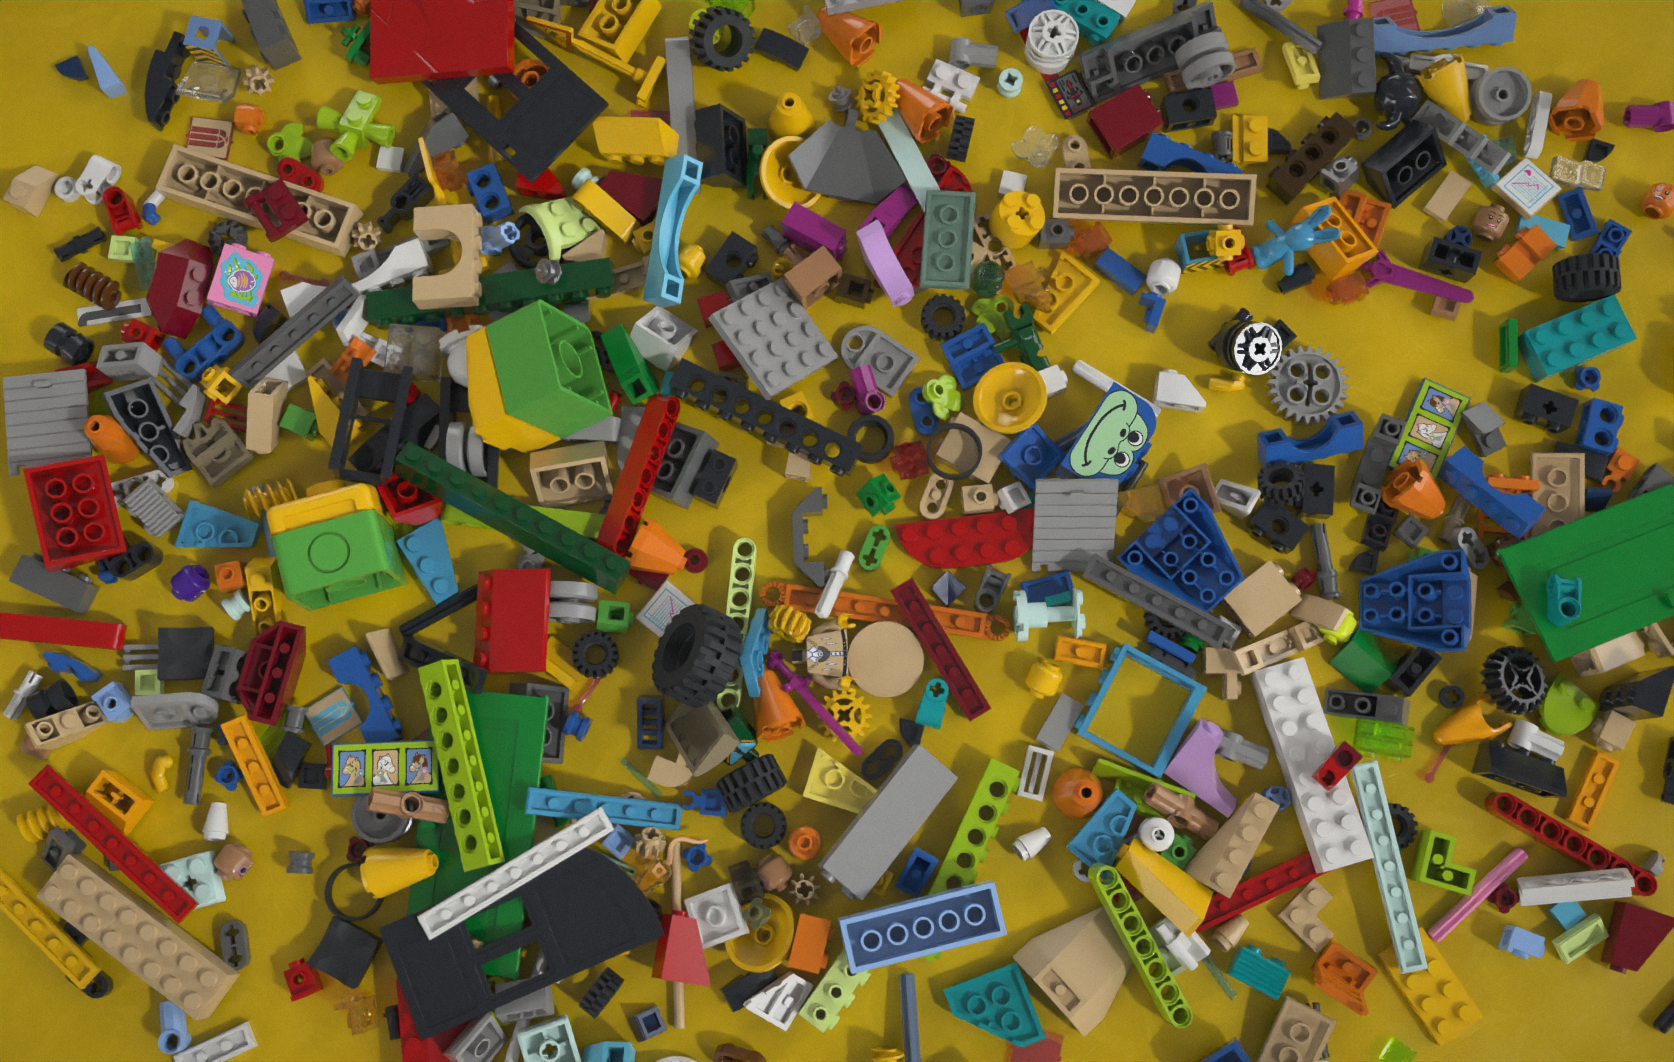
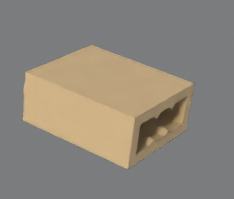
[933,412,1011,485]
[1220,560,1302,639]

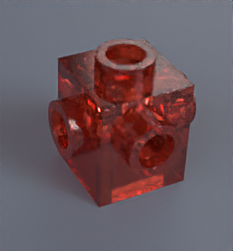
[890,440,930,480]

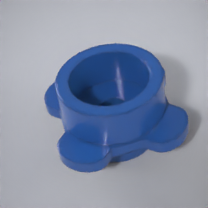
[1574,366,1601,391]
[215,760,245,791]
[682,843,712,872]

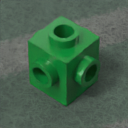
[855,473,901,517]

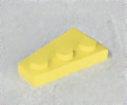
[803,747,877,814]

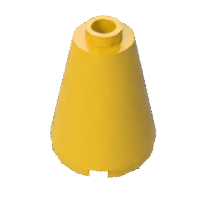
[1414,53,1473,123]
[767,92,815,142]
[360,846,439,899]

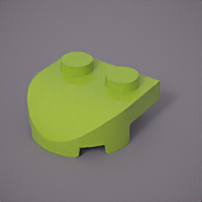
[1537,673,1600,737]

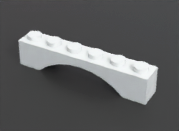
[280,238,434,318]

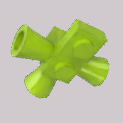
[317,90,395,162]

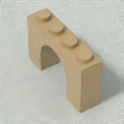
[412,204,482,310]

